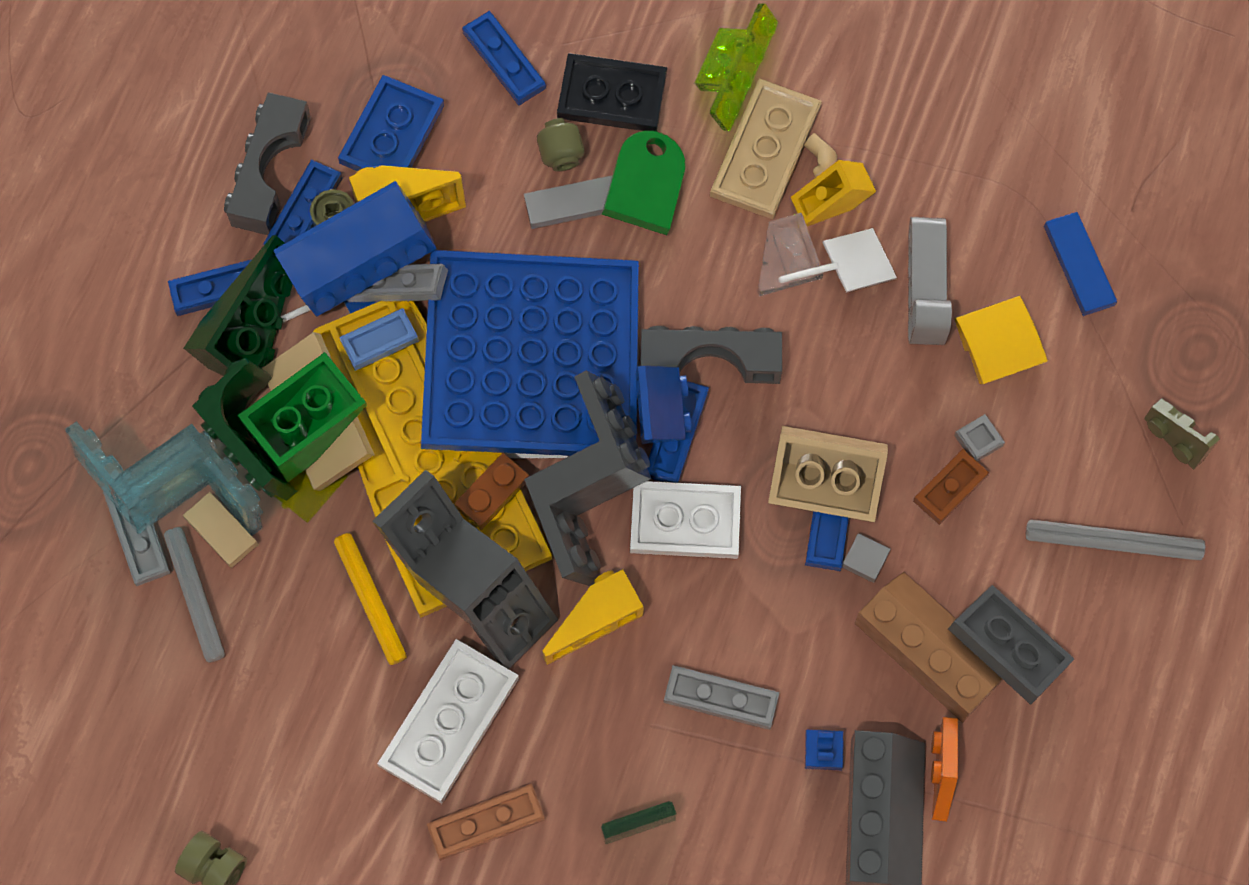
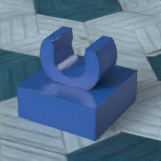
[805,730,843,771]

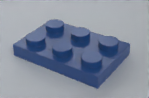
[338,75,444,171]

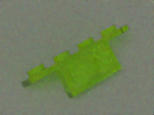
[694,3,778,131]

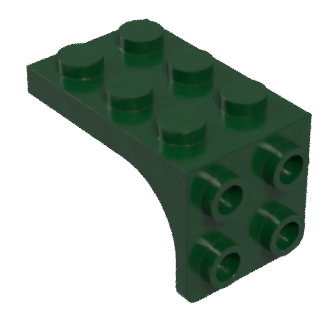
[192,358,297,501]

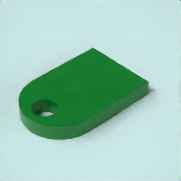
[602,131,685,235]

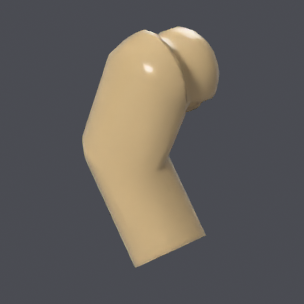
[804,133,837,177]

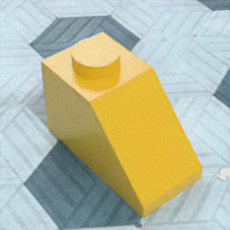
[790,160,876,226]

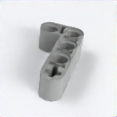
[908,217,952,345]

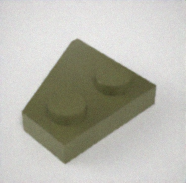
[1144,399,1220,470]

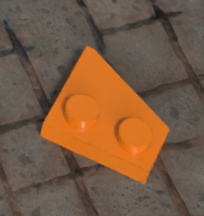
[931,717,958,822]

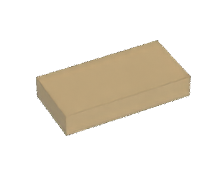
[183,492,258,568]

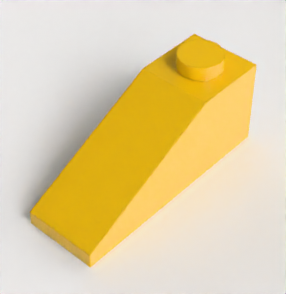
[542,569,644,665]

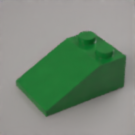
[238,352,367,483]

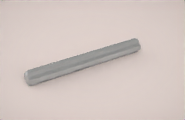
[1025,520,1206,560]

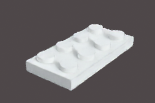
[377,639,519,804]

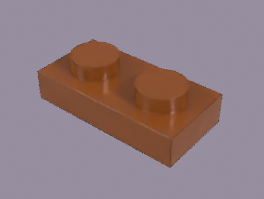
[913,449,989,525]
[454,453,529,530]

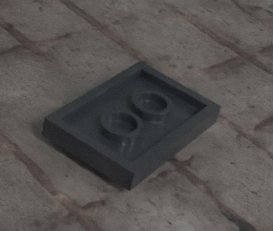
[557,53,667,132]

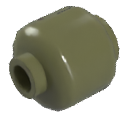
[537,118,584,172]

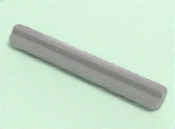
[164,527,225,663]

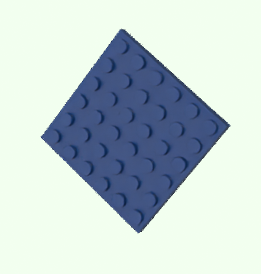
[421,250,639,456]

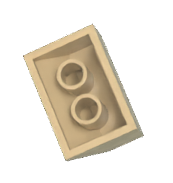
[768,426,888,522]

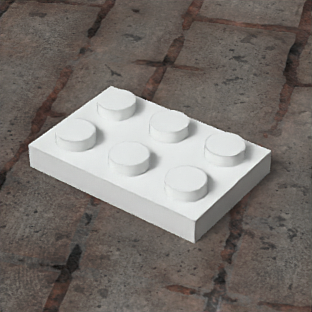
[630,481,741,559]

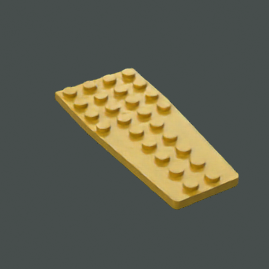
[313,301,552,618]

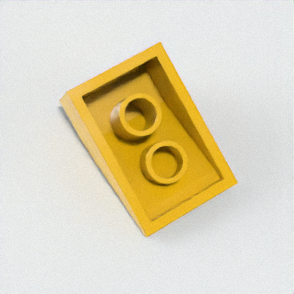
[349,165,466,222]

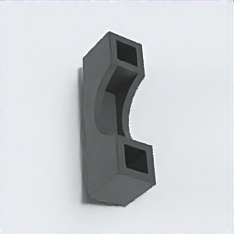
[224,92,311,235]
[641,326,782,384]

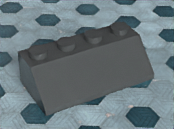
[845,730,925,885]

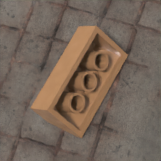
[855,572,1003,723]

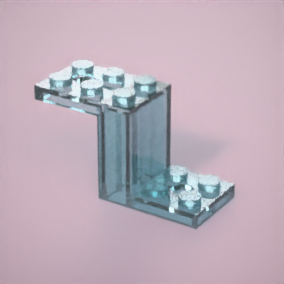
[65,421,263,536]

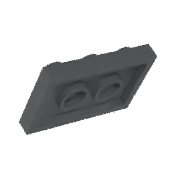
[948,585,1074,705]

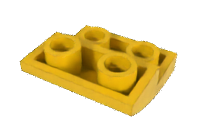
[954,296,1048,384]

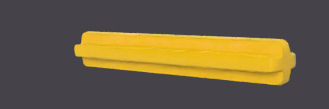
[334,533,407,665]

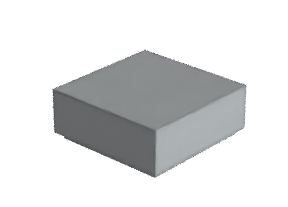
[954,414,1005,462]
[842,533,890,583]

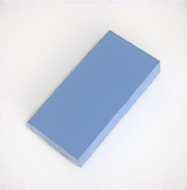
[339,308,419,371]

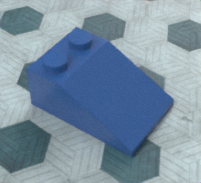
[635,366,691,444]

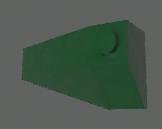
[183,235,293,376]

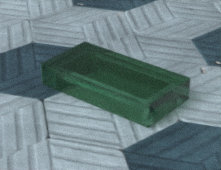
[601,801,677,845]

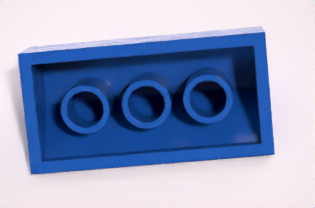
[274,181,437,317]

